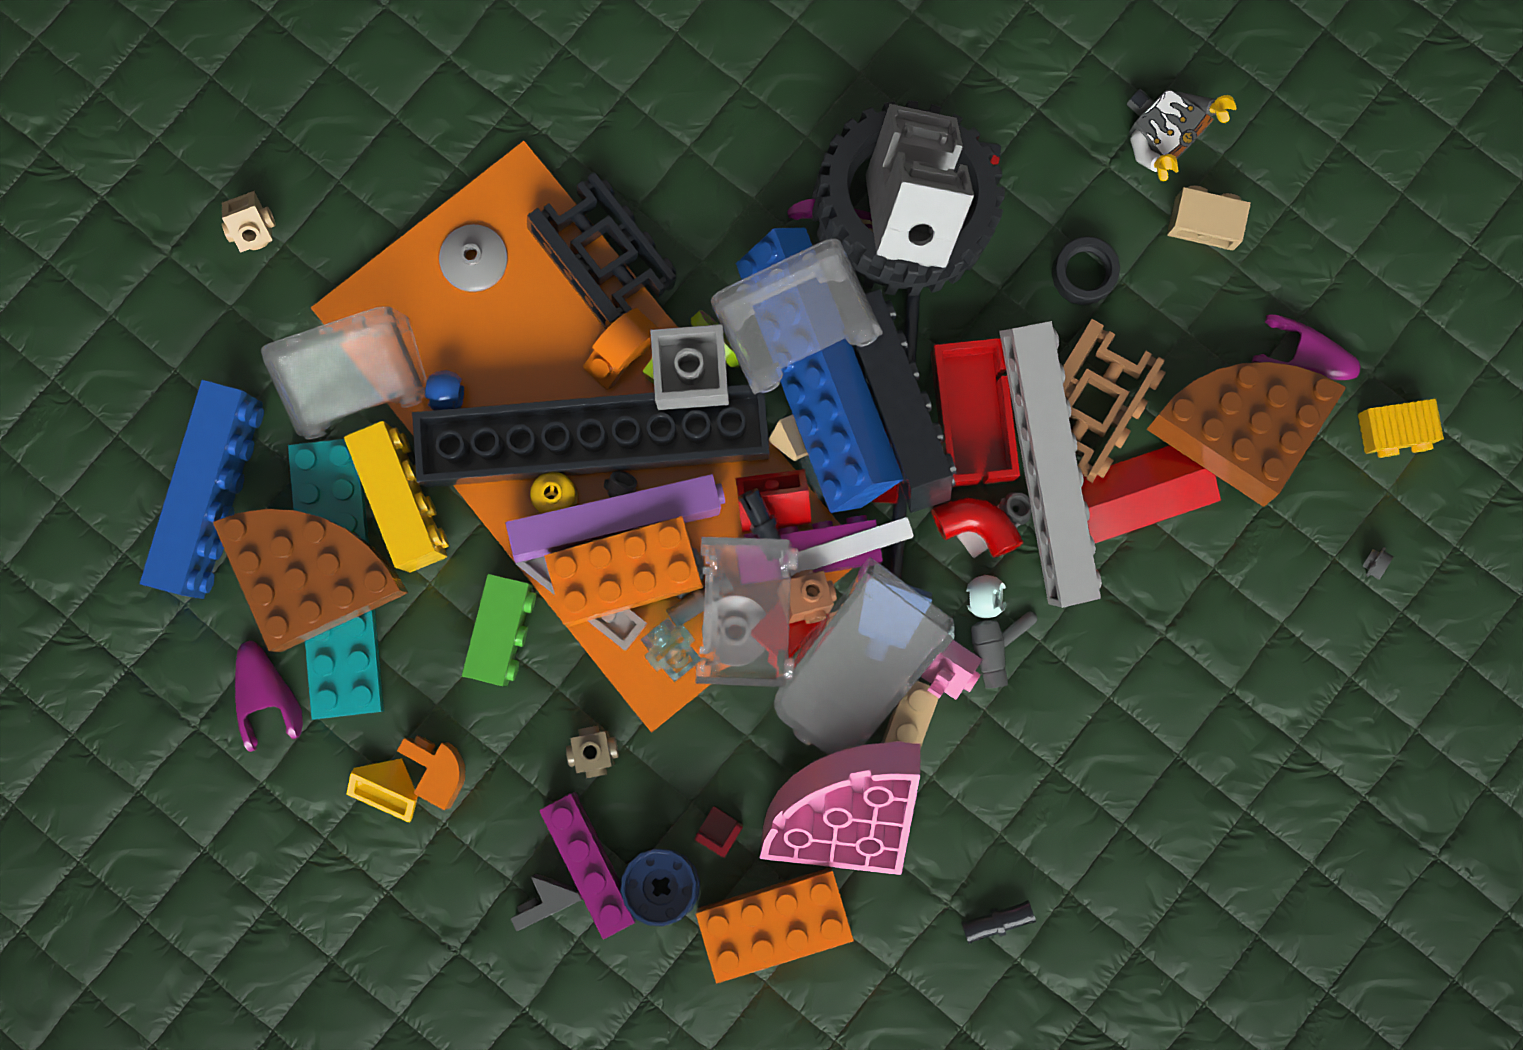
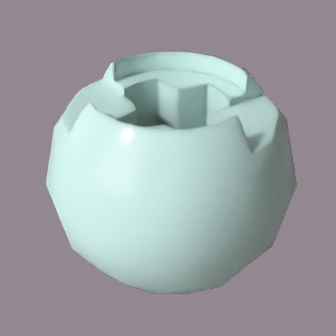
[966,575,1006,619]

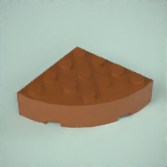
[1147,362,1346,507]
[213,509,408,652]

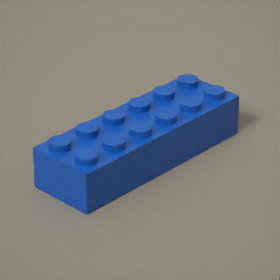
[140,380,264,599]

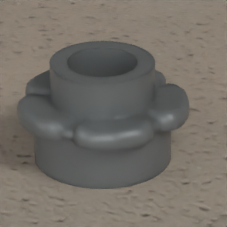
[604,471,637,498]
[999,492,1032,525]
[1363,547,1394,580]

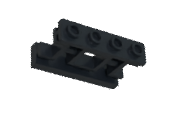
[527,172,677,329]

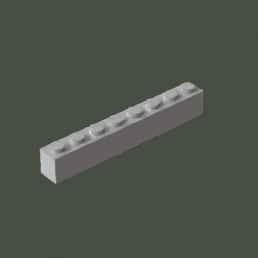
[999,321,1102,607]

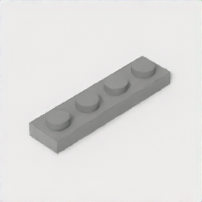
[516,556,648,651]

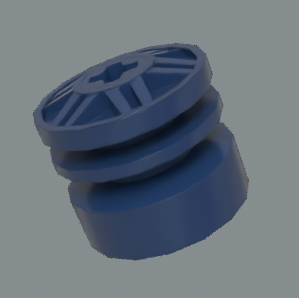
[621,849,700,926]

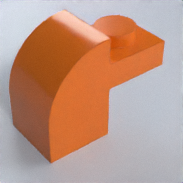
[583,307,659,390]
[397,735,466,810]

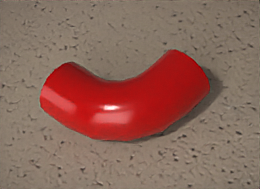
[931,498,1024,558]

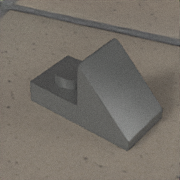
[511,873,583,932]

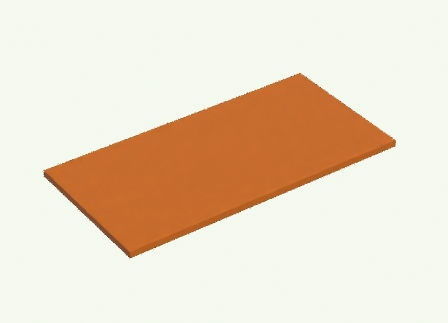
[311,141,853,733]

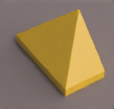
[347,758,418,823]

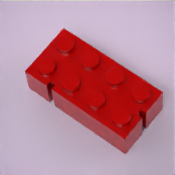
[930,338,1020,487]

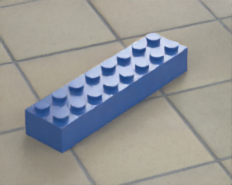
[736,228,904,513]

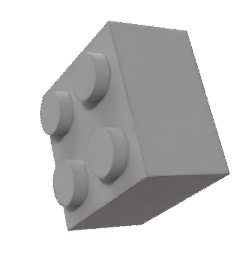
[651,325,729,410]

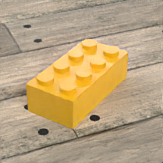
[344,421,449,573]

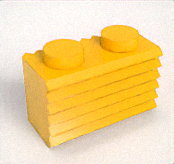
[1358,399,1444,458]

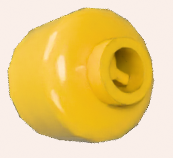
[530,472,578,514]

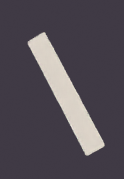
[781,518,913,577]

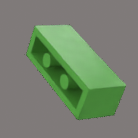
[462,574,536,687]

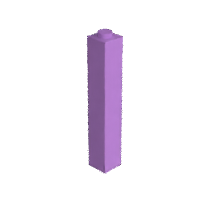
[505,474,725,563]

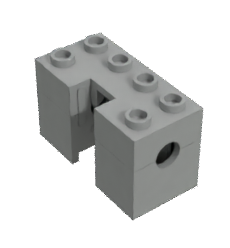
[866,104,974,268]

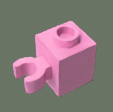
[921,636,983,699]

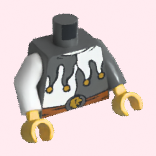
[1126,89,1237,181]

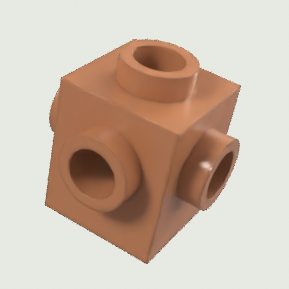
[779,569,836,624]

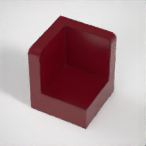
[694,806,743,857]

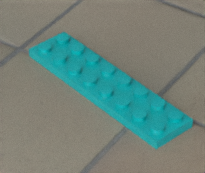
[288,439,384,720]

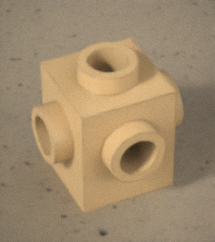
[222,191,276,252]

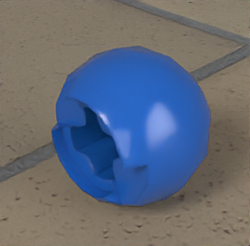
[425,370,464,411]

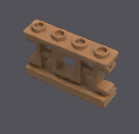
[1063,319,1166,483]

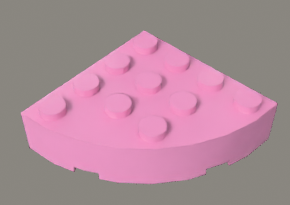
[760,741,920,875]

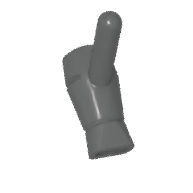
[971,612,1037,688]

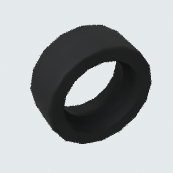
[1052,236,1121,305]

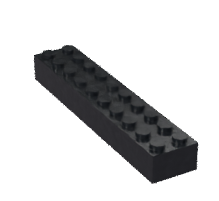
[412,383,769,487]

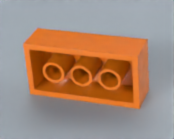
[544,516,703,626]
[696,867,854,984]

